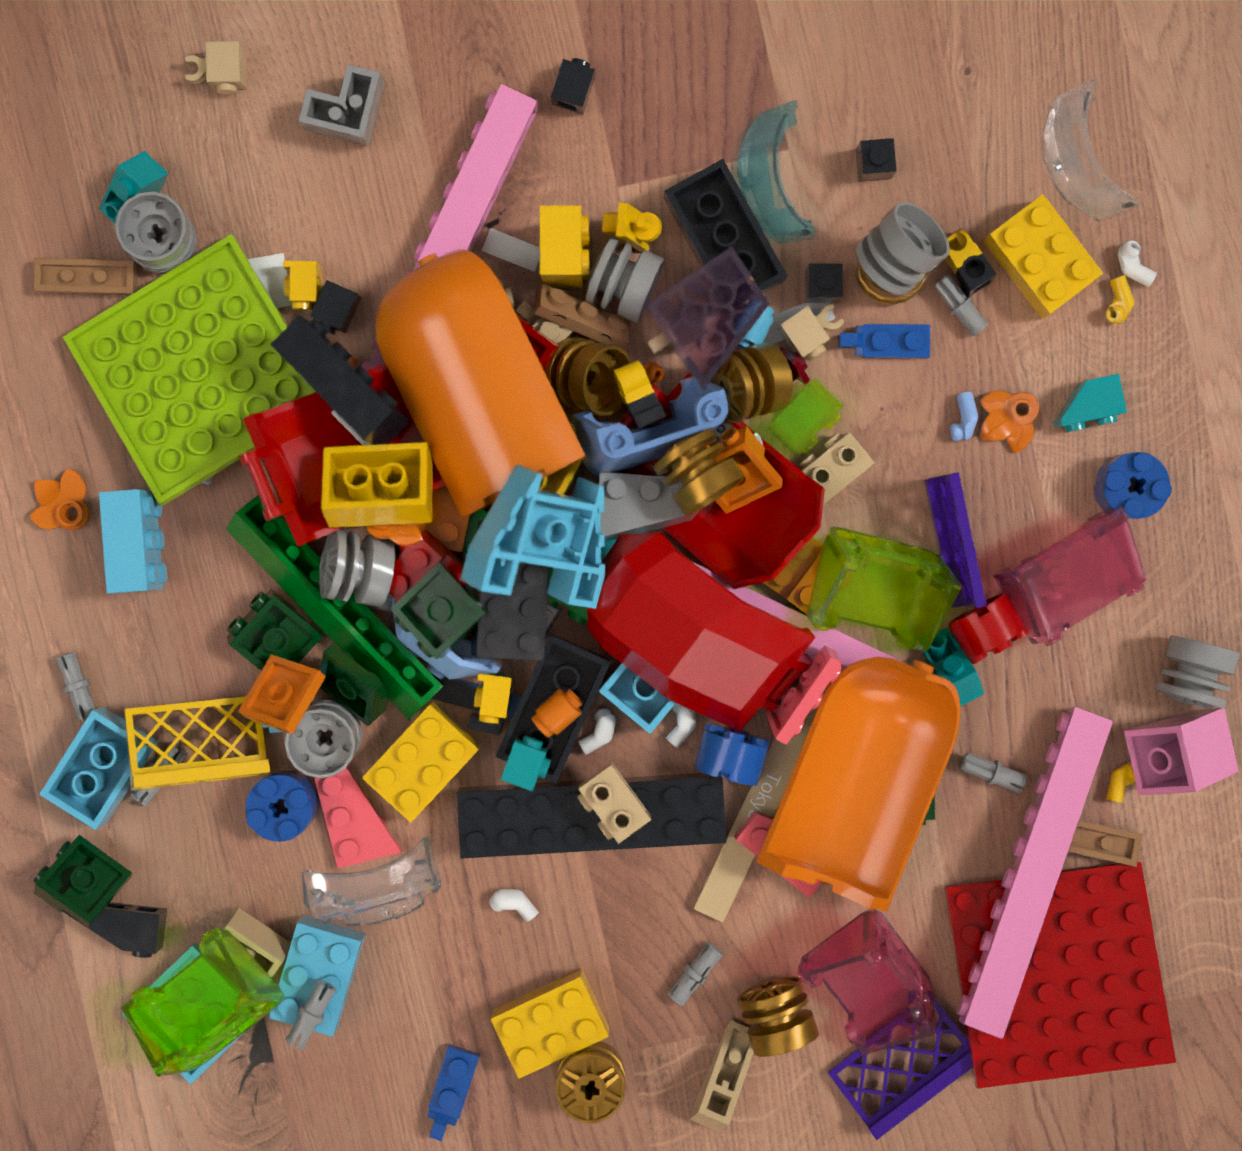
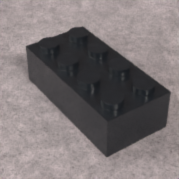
[663,159,788,313]
[471,521,549,660]
[495,633,611,784]

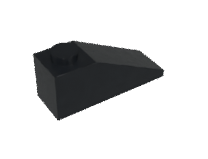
[62,902,167,958]

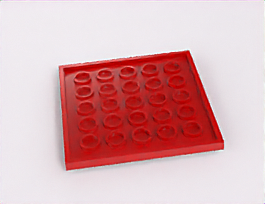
[944,862,1176,1089]

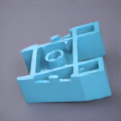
[460,465,605,609]

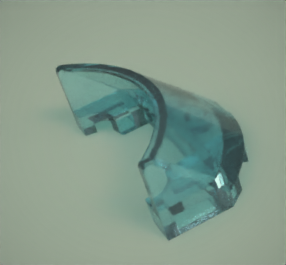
[737,100,816,244]

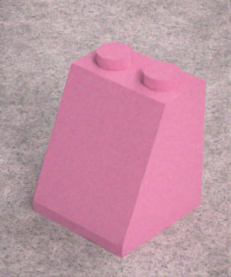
[1124,708,1239,795]

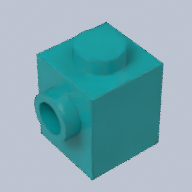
[501,736,551,791]

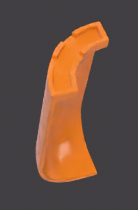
[376,249,585,518]
[756,657,961,911]

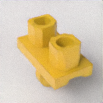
[602,203,662,252]

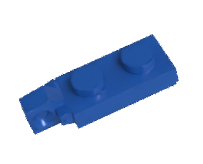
[838,324,930,359]
[427,1044,480,1141]

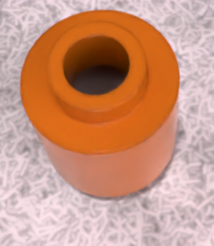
[532,688,582,738]

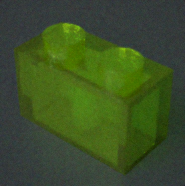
[767,378,844,455]

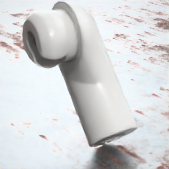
[1117,240,1157,287]
[666,703,697,749]
[578,708,616,755]
[489,889,539,923]

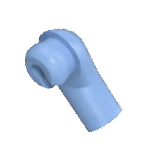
[950,392,978,442]

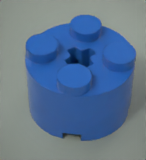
[1094,452,1172,519]
[695,723,770,786]
[245,771,318,842]

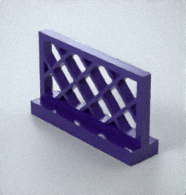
[924,472,986,608]
[827,993,972,1140]

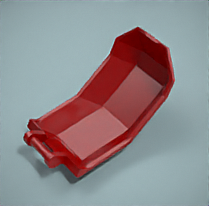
[239,363,446,546]
[618,373,825,590]
[587,532,816,731]

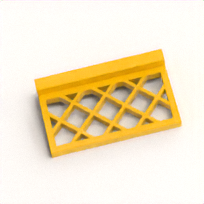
[124,696,270,791]

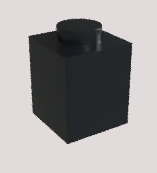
[551,58,595,115]
[855,138,897,182]
[805,263,843,304]
[311,280,361,335]

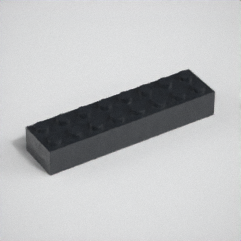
[456,773,726,859]

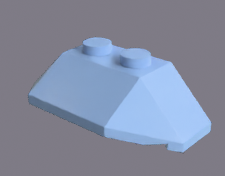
[391,596,502,679]

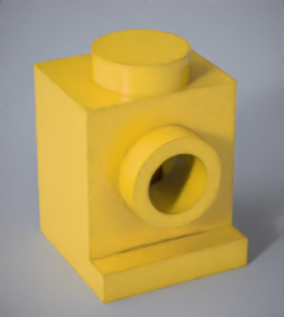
[283,260,322,311]
[474,674,512,724]

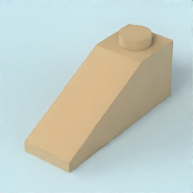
[690,1020,754,1132]

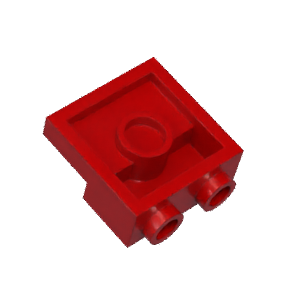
[388,530,468,602]

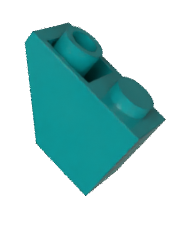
[99,151,169,224]
[1053,374,1127,433]
[917,628,984,706]

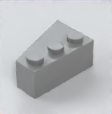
[595,473,699,542]

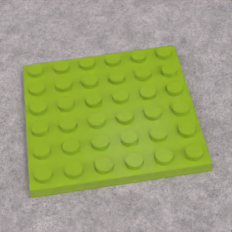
[63,233,316,506]

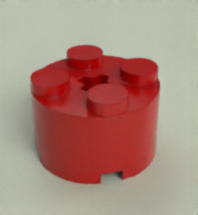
[948,592,1029,664]

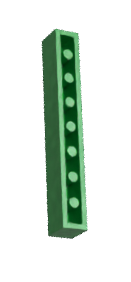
[226,494,443,720]

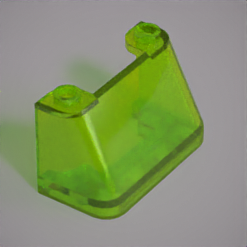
[807,526,962,652]
[121,928,285,1077]

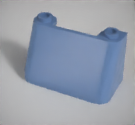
[572,376,728,476]

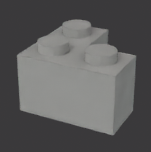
[299,64,385,146]

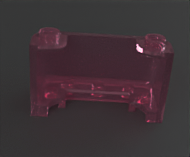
[993,506,1148,646]
[798,908,935,1055]

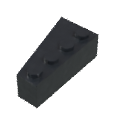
[271,315,411,445]

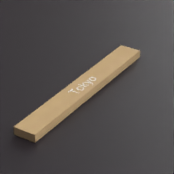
[693,682,831,922]

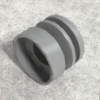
[115,191,198,274]
[856,202,950,296]
[585,236,664,323]
[319,530,395,607]
[1156,635,1241,709]
[285,698,363,778]

